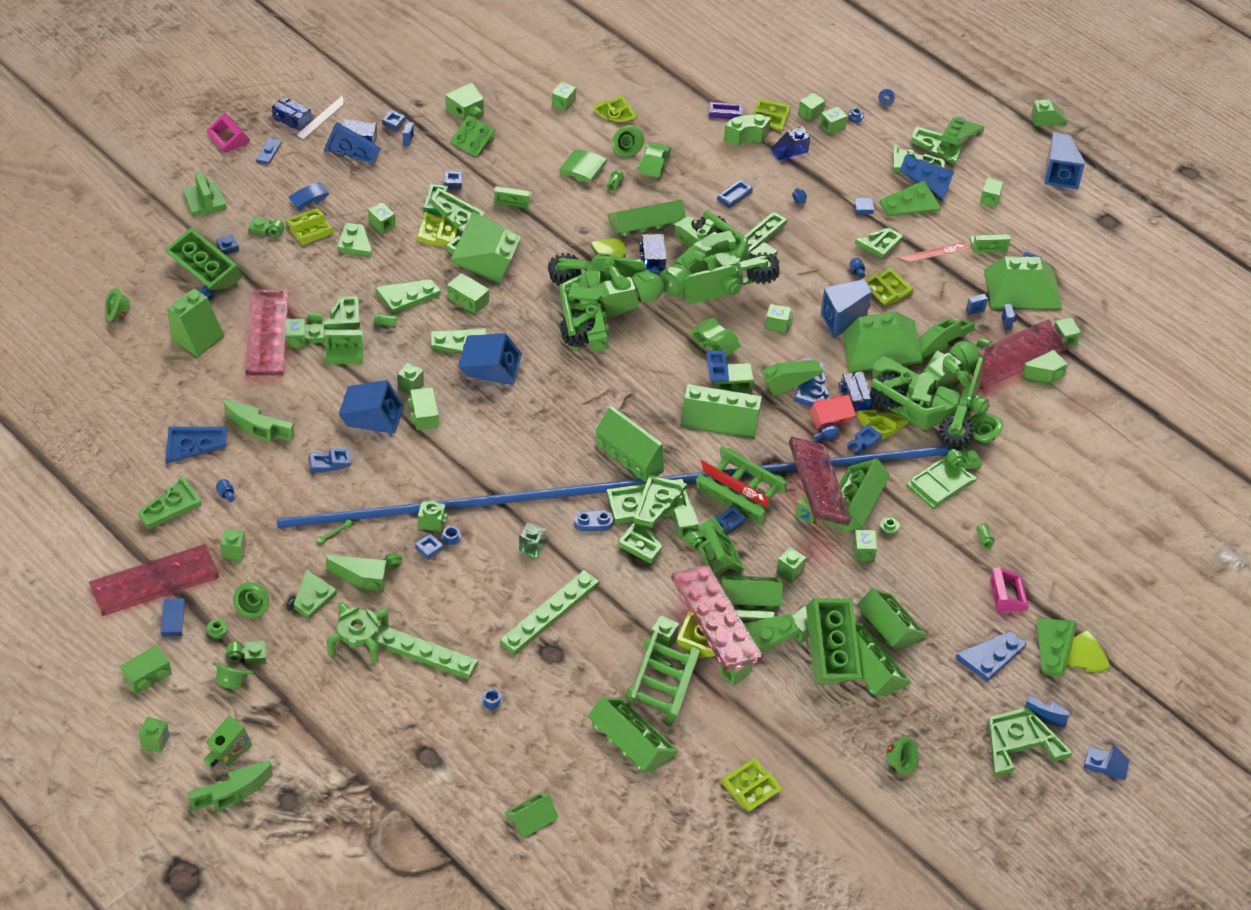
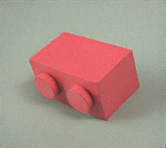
[810,394,856,430]

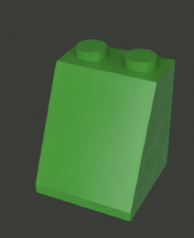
[167,289,224,357]

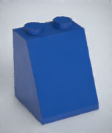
[1044,132,1085,189]
[820,279,872,338]
[458,333,522,385]
[339,380,404,434]

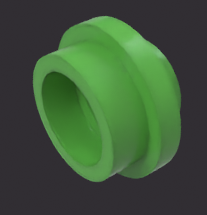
[880,517,900,536]
[383,552,403,569]
[207,619,228,639]

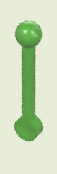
[317,520,353,545]

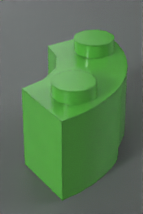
[724,114,771,146]
[638,142,672,179]
[689,318,741,357]

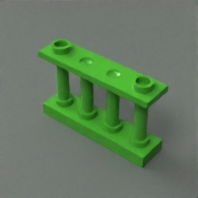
[696,446,787,526]
[625,631,700,725]

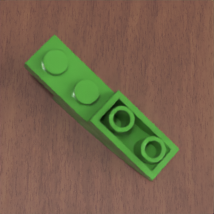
[918,318,975,359]
[224,399,295,442]
[187,760,273,812]

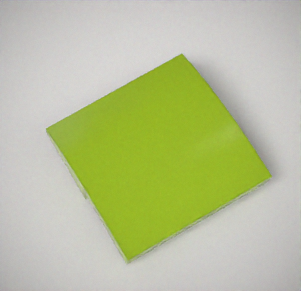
[752,98,791,131]
[286,208,334,245]
[416,212,457,246]
[865,267,913,306]
[720,758,783,812]

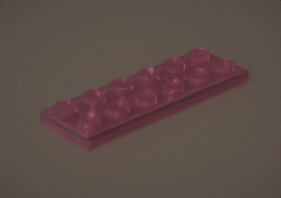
[245,290,289,376]
[971,319,1069,390]
[788,437,851,526]
[89,544,219,616]
[671,564,763,671]

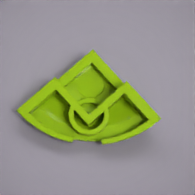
[592,95,637,123]
[591,238,626,258]
[856,410,909,440]
[1067,630,1110,672]

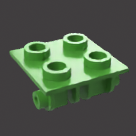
[450,115,495,157]

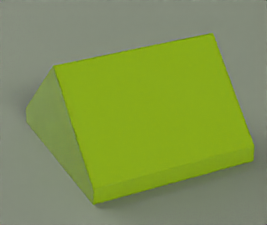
[676,608,728,659]

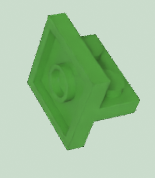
[183,172,227,217]
[324,330,364,364]
[698,525,745,579]

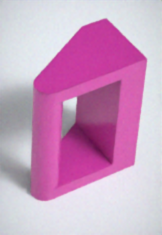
[207,113,250,153]
[990,568,1029,612]

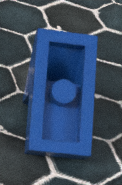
[1084,744,1129,780]

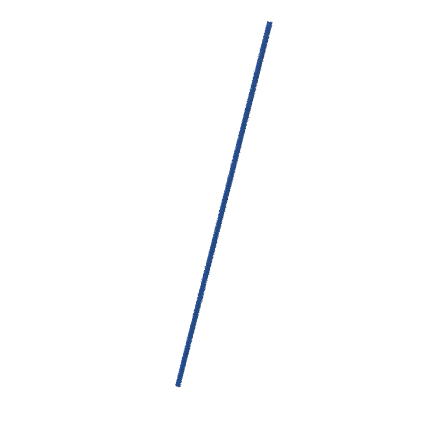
[277,445,963,528]

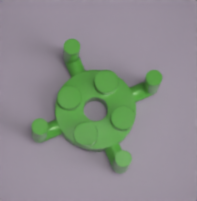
[326,602,389,663]

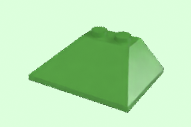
[450,212,521,285]
[984,257,1062,310]
[843,311,923,375]

